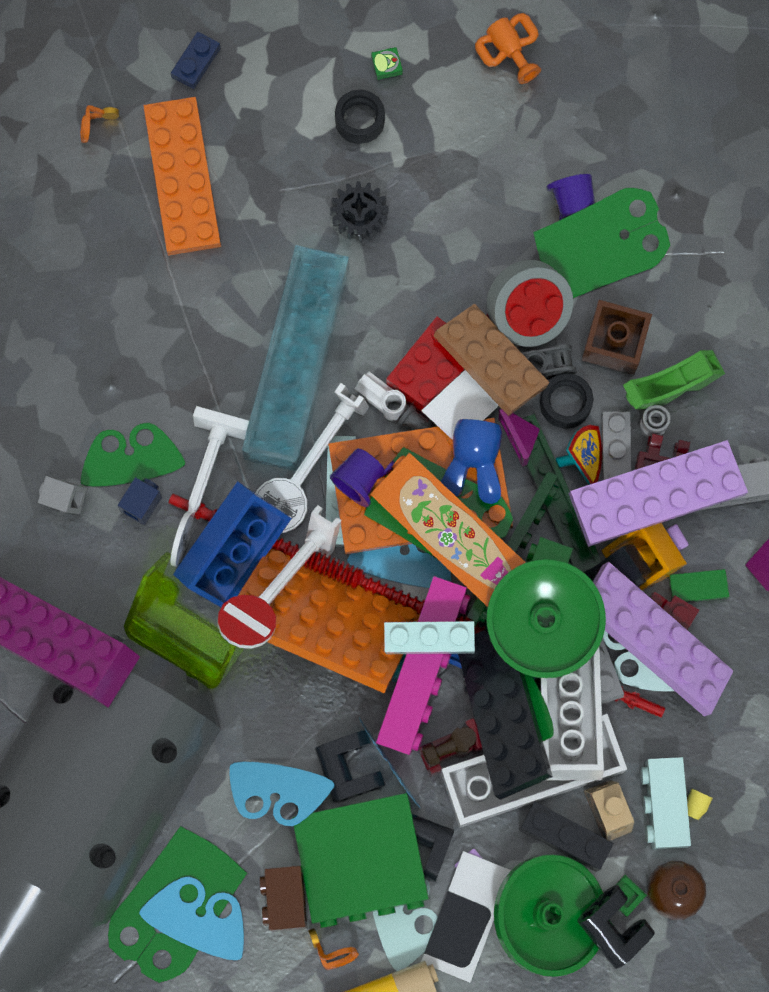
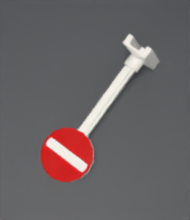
[217,505,341,649]

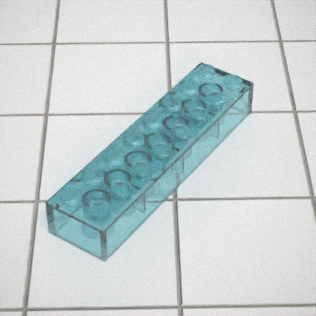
[242,245,349,471]

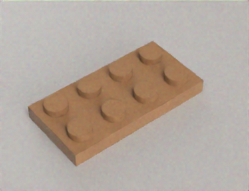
[434,304,550,416]

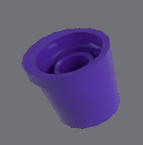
[546,174,595,220]
[330,448,395,507]

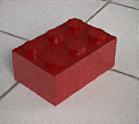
[386,316,465,420]

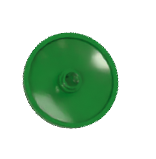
[487,559,606,678]
[494,855,603,977]

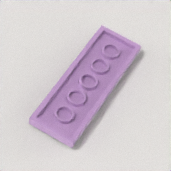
[569,440,748,547]
[593,562,733,717]

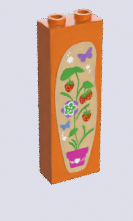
[370,453,526,607]

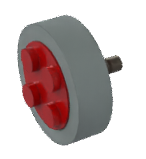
[487,260,573,347]

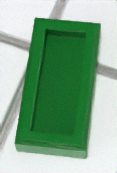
[668,569,729,603]

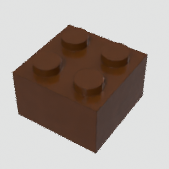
[582,300,652,375]
[260,866,307,932]

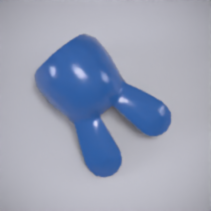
[441,419,502,504]

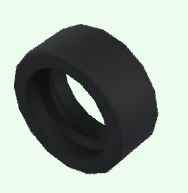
[335,89,385,144]
[540,373,594,429]

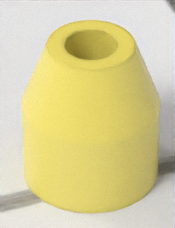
[687,788,713,820]

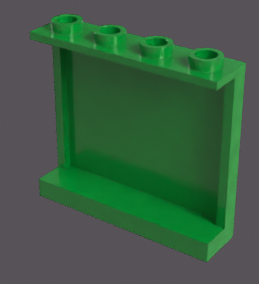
[292,793,430,928]

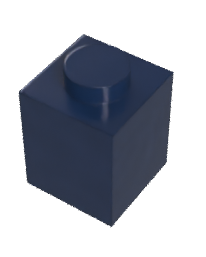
[117,477,162,526]

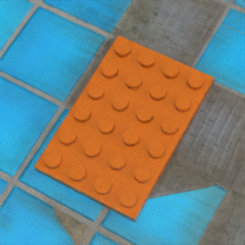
[328,418,513,554]
[238,548,420,693]

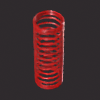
[303,551,363,589]

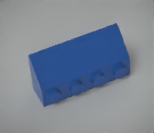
[173,481,292,607]

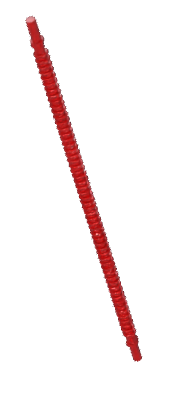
[169,493,665,718]

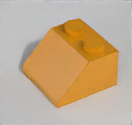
[601,523,687,591]

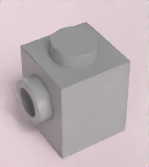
[38,476,88,514]

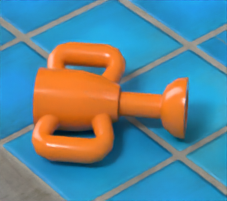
[475,13,541,84]

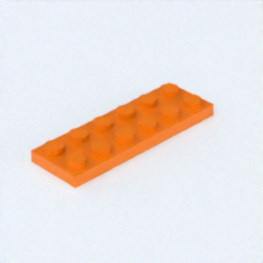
[143,97,221,256]

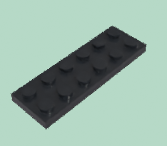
[458,628,553,800]

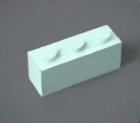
[384,621,475,654]
[640,757,691,850]

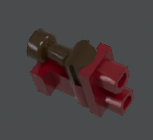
[418,718,483,777]

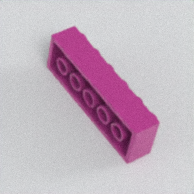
[376,576,471,755]

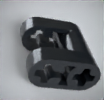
[315,730,386,804]
[412,814,455,882]
[577,885,655,969]

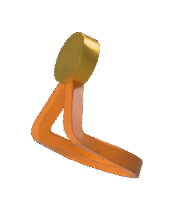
[80,105,119,143]
[308,928,359,970]

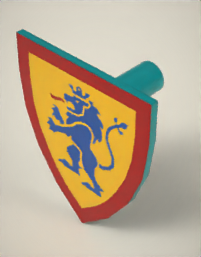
[556,425,602,485]

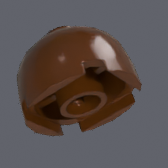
[647,861,706,920]

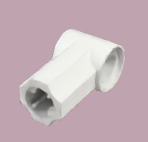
[354,372,407,422]

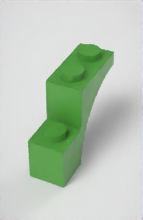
[623,350,725,409]

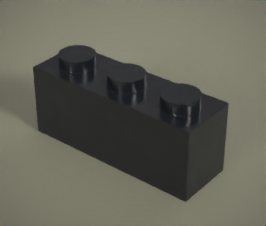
[519,802,614,872]

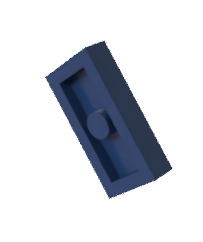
[171,31,221,89]

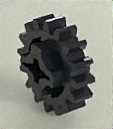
[330,181,389,241]

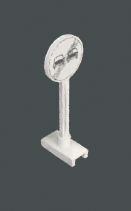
[256,383,369,533]
[171,406,250,567]

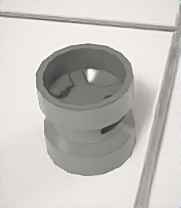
[639,405,671,438]

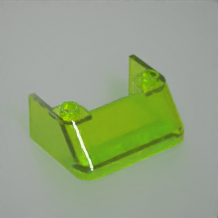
[124,552,244,689]

